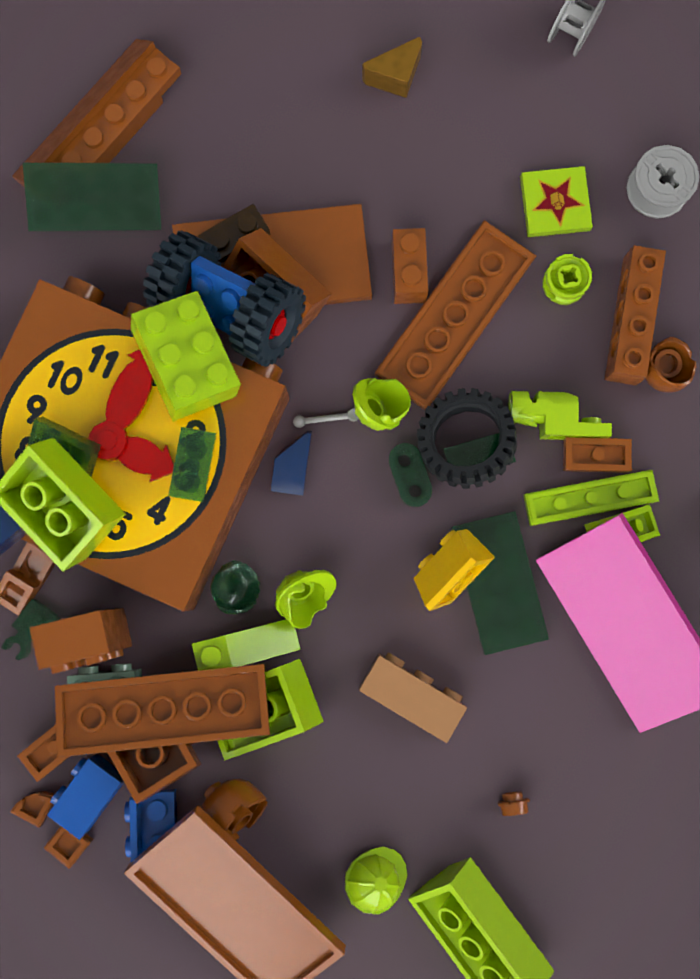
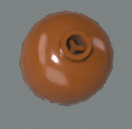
[201,778,268,841]

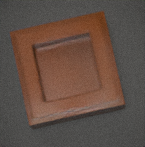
[44,826,94,869]

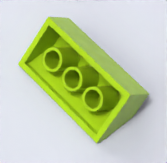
[408,857,554,979]

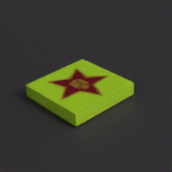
[520,166,593,237]

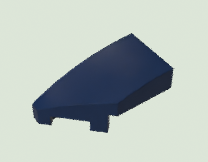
[271,431,312,496]

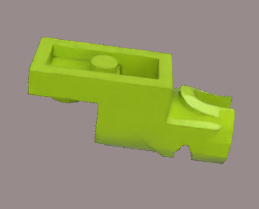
[508,391,612,440]

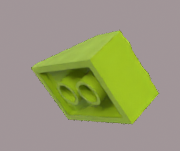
[217,659,324,761]

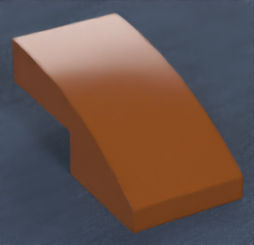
[0,542,56,616]

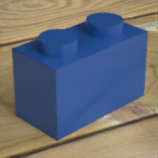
[47,753,124,840]

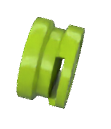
[543,254,592,305]

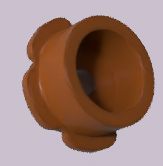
[497,791,530,816]

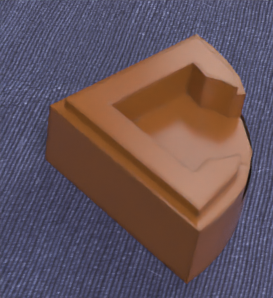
[10,791,55,828]

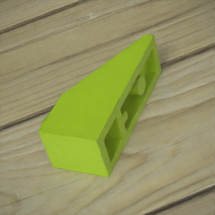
[192,619,301,671]

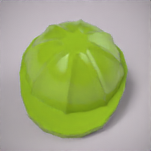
[353,378,411,431]
[275,570,336,629]
[345,846,407,914]

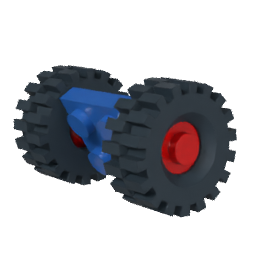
[143,230,306,367]

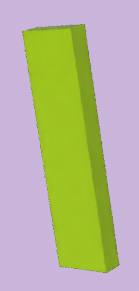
[523,470,659,526]

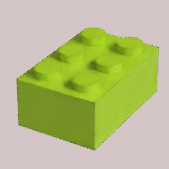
[131,291,241,421]
[0,438,126,571]

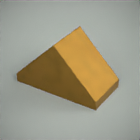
[362,36,422,98]

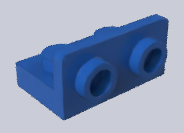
[124,789,177,862]

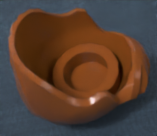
[646,336,696,393]

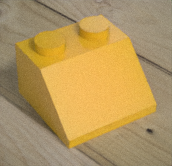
[413,529,495,611]

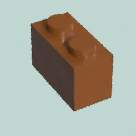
[391,228,428,304]

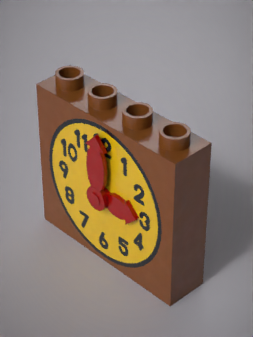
[0,276,290,612]

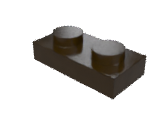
[198,203,271,263]

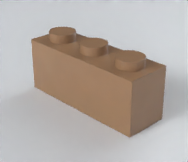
[359,652,467,743]

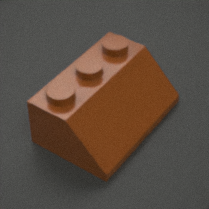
[223,228,332,349]

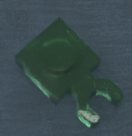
[2,599,61,661]

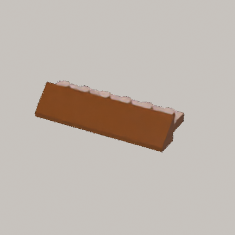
[12,39,182,213]

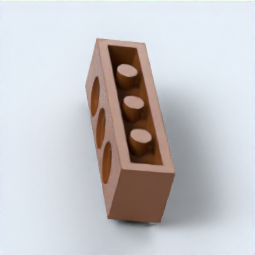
[604,245,666,386]

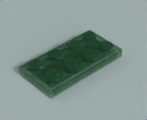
[23,163,161,232]
[451,511,549,655]

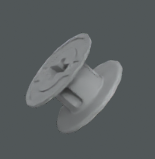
[547,0,606,57]
[626,145,700,219]

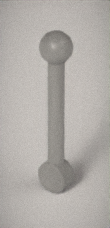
[293,408,359,428]

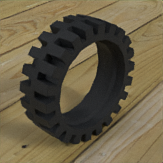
[417,388,517,489]

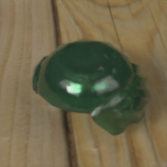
[210,560,261,615]

